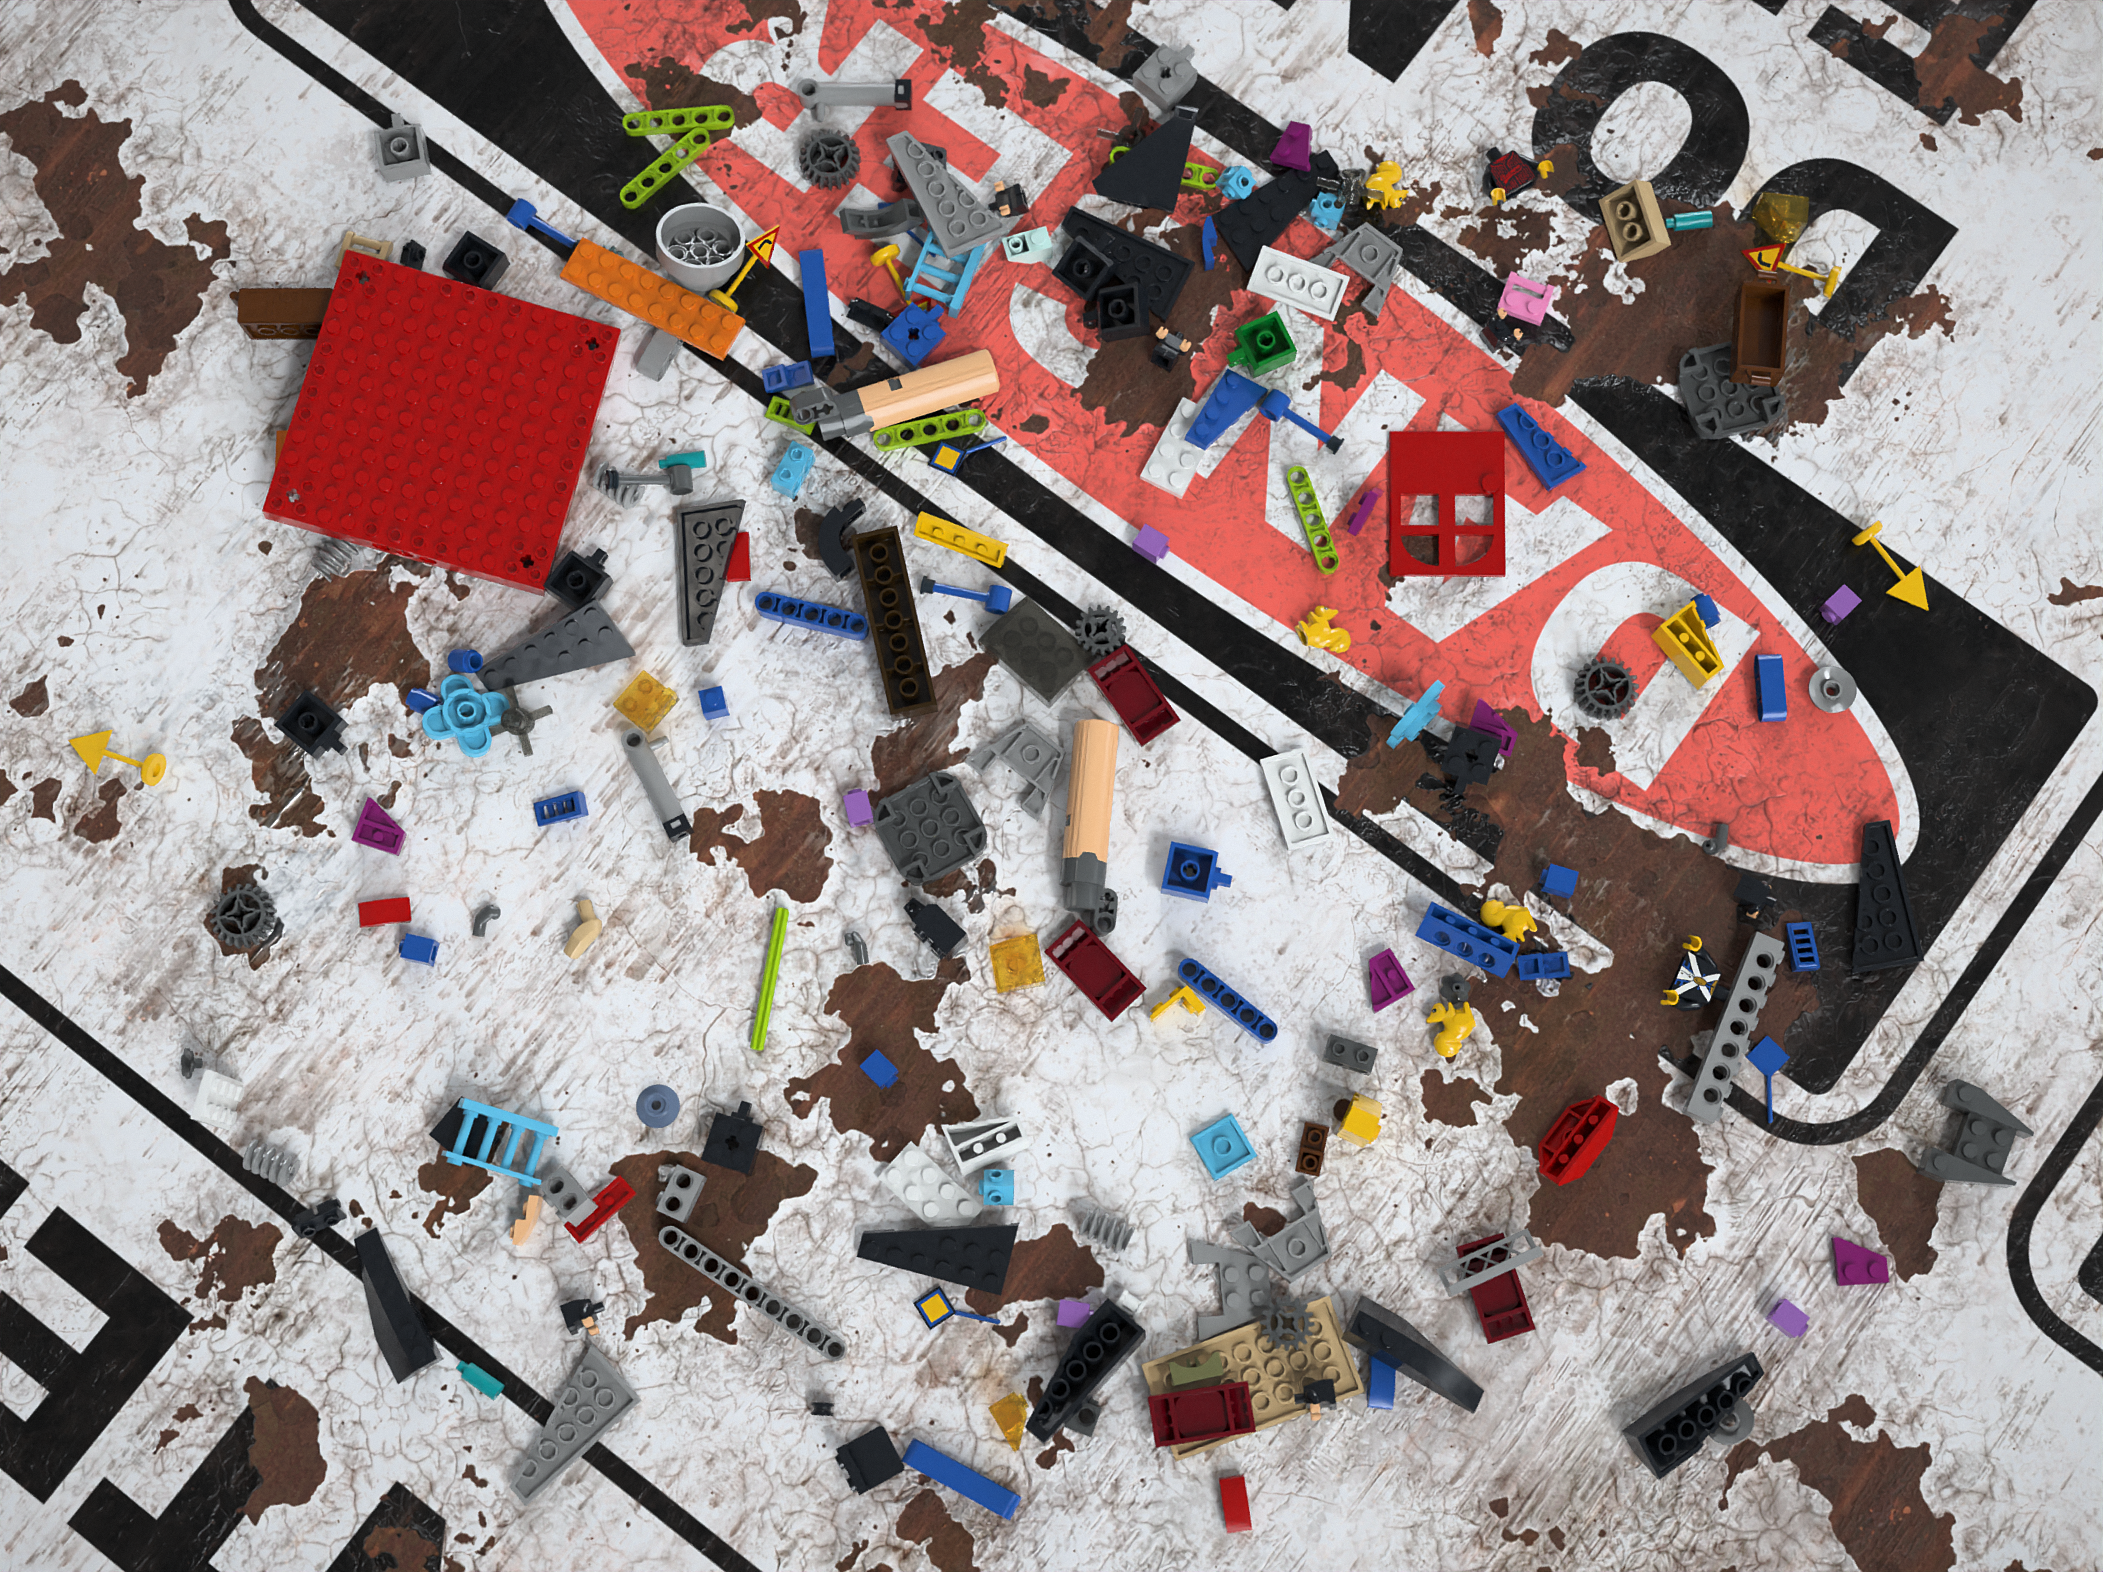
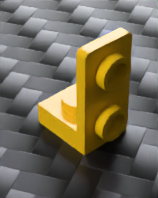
[1149,985,1206,1023]

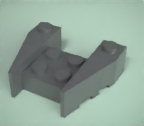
[1916,1078,2034,1188]

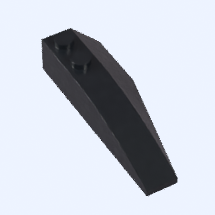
[354,1227,443,1384]
[1341,1295,1484,1414]
[1025,1298,1146,1445]
[1622,1352,1765,1480]

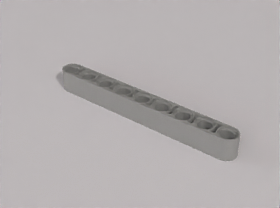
[659,1226,848,1361]

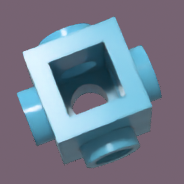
[1215,165,1256,200]
[1308,192,1346,231]
[979,1169,1014,1206]

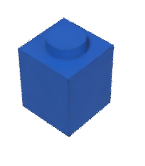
[698,686,730,720]
[1539,864,1579,899]
[399,933,440,967]
[859,1049,899,1090]

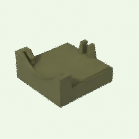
[1169,1351,1224,1386]

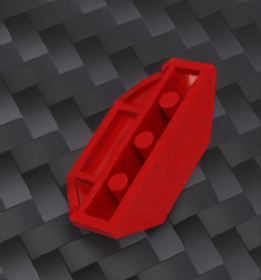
[1538,1095,1619,1186]

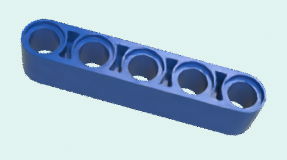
[799,248,835,358]
[755,592,869,641]
[1178,958,1278,1044]
[901,1438,1022,1520]

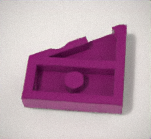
[1831,1237,1890,1286]

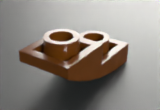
[1295,1121,1330,1177]

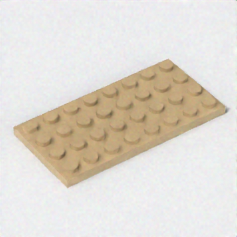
[1141,1296,1365,1462]

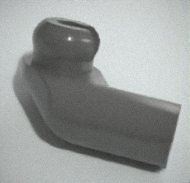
[1702,824,1729,855]

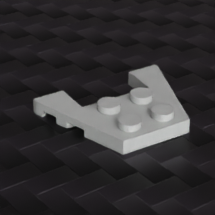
[1308,222,1403,319]
[965,721,1066,821]
[1229,1180,1332,1284]
[1191,1242,1272,1341]

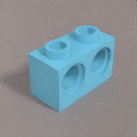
[770,441,816,499]

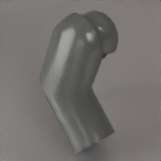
[472,905,501,937]
[844,931,869,965]

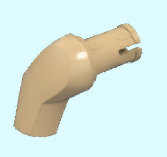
[563,900,602,959]

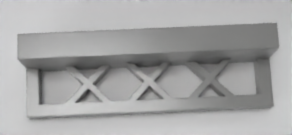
[1436,1228,1543,1297]

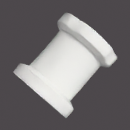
[1116,1289,1146,1321]

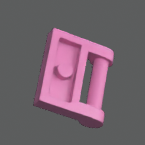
[1496,271,1555,326]

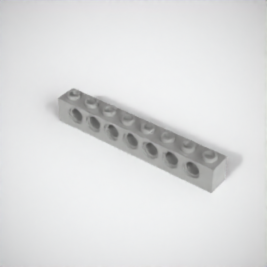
[1681,932,1785,1125]

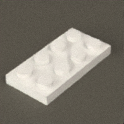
[1247,245,1350,322]
[1140,397,1209,499]
[1260,746,1335,852]
[190,1069,244,1131]
[878,1141,984,1228]

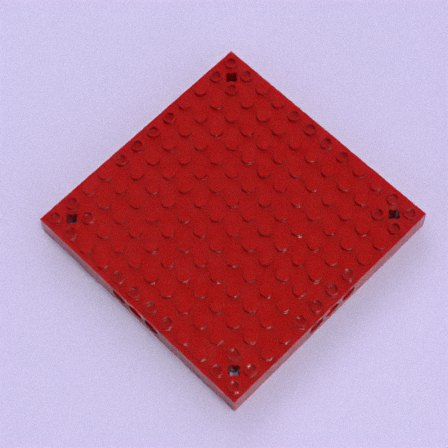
[262,249,621,597]

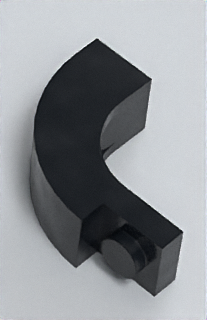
[818,498,867,583]

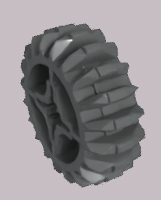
[799,128,861,191]
[1573,657,1639,721]
[210,883,277,949]

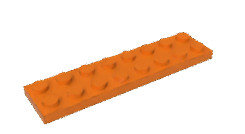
[559,237,746,361]

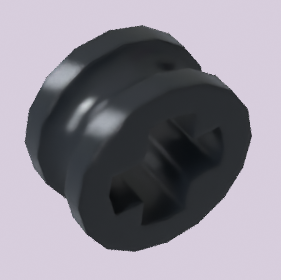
[811,1402,834,1416]

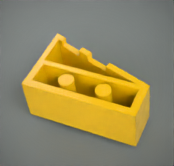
[1651,600,1724,690]
[1336,1091,1382,1148]

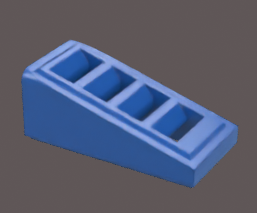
[533,791,589,827]
[1785,922,1820,972]

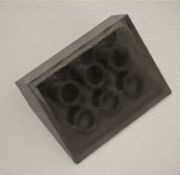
[978,596,1097,709]

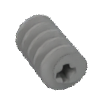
[592,461,645,510]
[312,538,362,582]
[243,1139,300,1187]
[1079,1208,1135,1254]

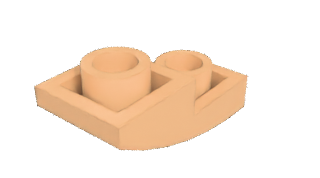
[510,1195,543,1246]

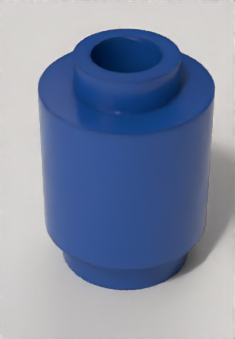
[1690,593,1721,630]
[448,649,483,673]
[406,687,443,715]

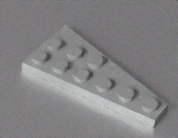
[885,130,1010,260]
[509,1344,642,1506]

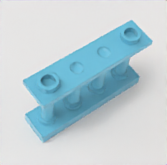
[903,225,988,319]
[441,1098,559,1188]

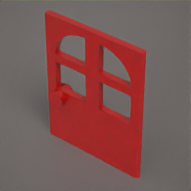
[1389,431,1506,577]

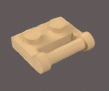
[335,231,393,270]

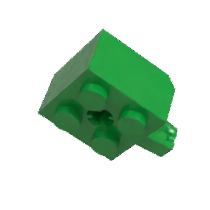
[1226,311,1297,379]

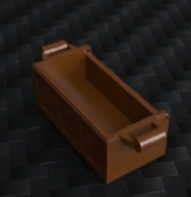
[1729,270,1790,387]
[229,288,333,340]

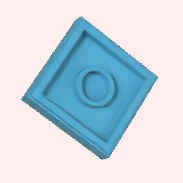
[1189,1113,1257,1181]

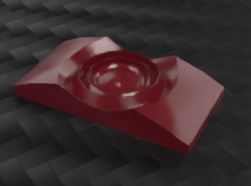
[1087,644,1181,747]
[1044,919,1147,1023]
[1455,1232,1536,1344]
[1147,1381,1256,1448]

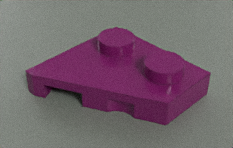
[1270,121,1313,172]
[1347,487,1384,536]
[1470,698,1518,757]
[351,797,407,856]
[1368,948,1415,1014]

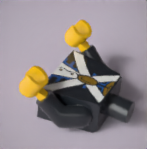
[1661,935,1730,1012]

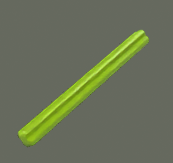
[750,907,789,1051]

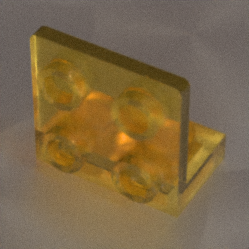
[613,670,680,735]

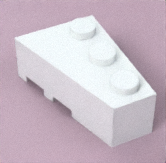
[941,1116,1031,1176]

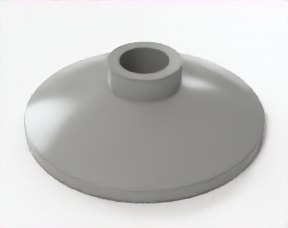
[1808,666,1857,713]
[1709,1399,1755,1445]

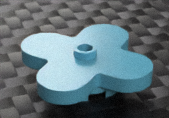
[422,674,509,758]
[1386,680,1445,749]

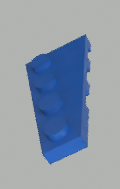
[1184,369,1268,451]
[1495,403,1587,492]

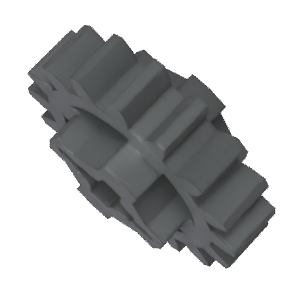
[1075,605,1127,657]
[1259,1295,1315,1351]

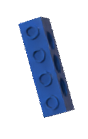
[1415,902,1520,979]

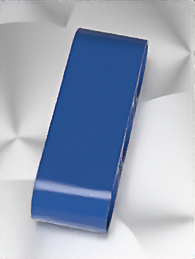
[1754,654,1787,722]

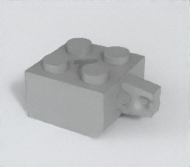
[1133,43,1198,114]
[374,113,431,183]

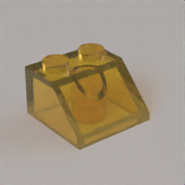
[1751,192,1809,243]
[989,934,1046,994]
[988,1392,1030,1452]

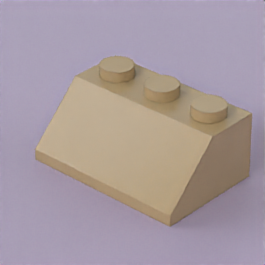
[1598,179,1671,263]

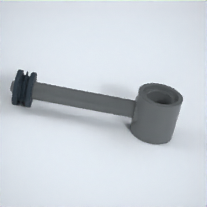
[604,465,693,495]

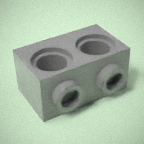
[655,1164,707,1224]
[539,1166,598,1227]

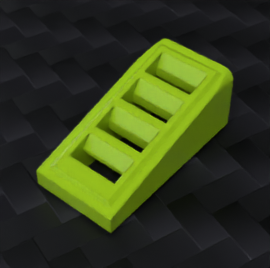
[764,396,816,435]

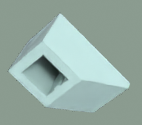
[1001,226,1053,264]

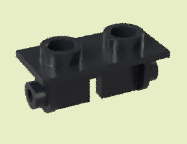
[400,239,427,271]
[846,297,896,333]
[291,1198,347,1239]

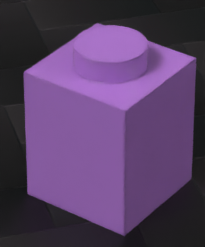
[1132,523,1170,564]
[1819,584,1862,626]
[843,789,874,828]
[1765,1298,1810,1338]
[1056,1299,1094,1329]

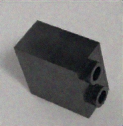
[429,1096,504,1168]

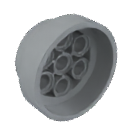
[656,203,745,291]

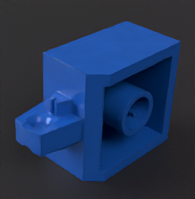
[879,302,946,372]
[1160,841,1233,903]

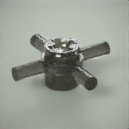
[1096,107,1144,158]
[1316,168,1384,209]
[489,686,553,757]

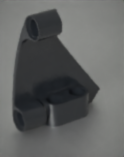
[1091,103,1199,213]

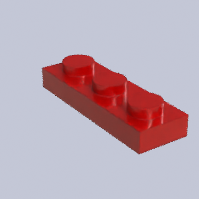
[563,1175,637,1244]

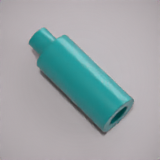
[1664,210,1713,231]
[659,450,707,469]
[456,1361,505,1401]

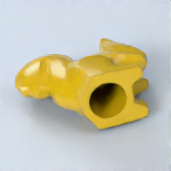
[1361,160,1409,210]
[1295,606,1351,653]
[1480,900,1537,943]
[1426,1001,1476,1057]

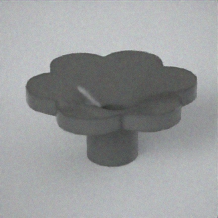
[1440,974,1471,1005]
[181,1048,203,1079]

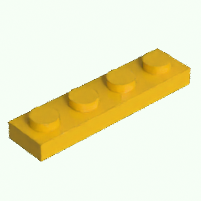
[913,511,1009,568]

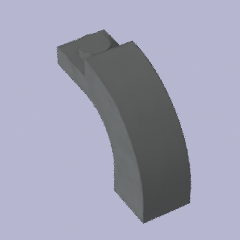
[839,198,925,240]

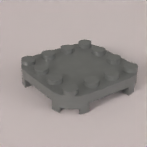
[1676,341,1785,439]
[874,771,987,886]

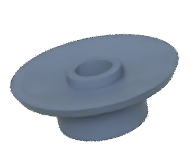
[636,1084,680,1128]

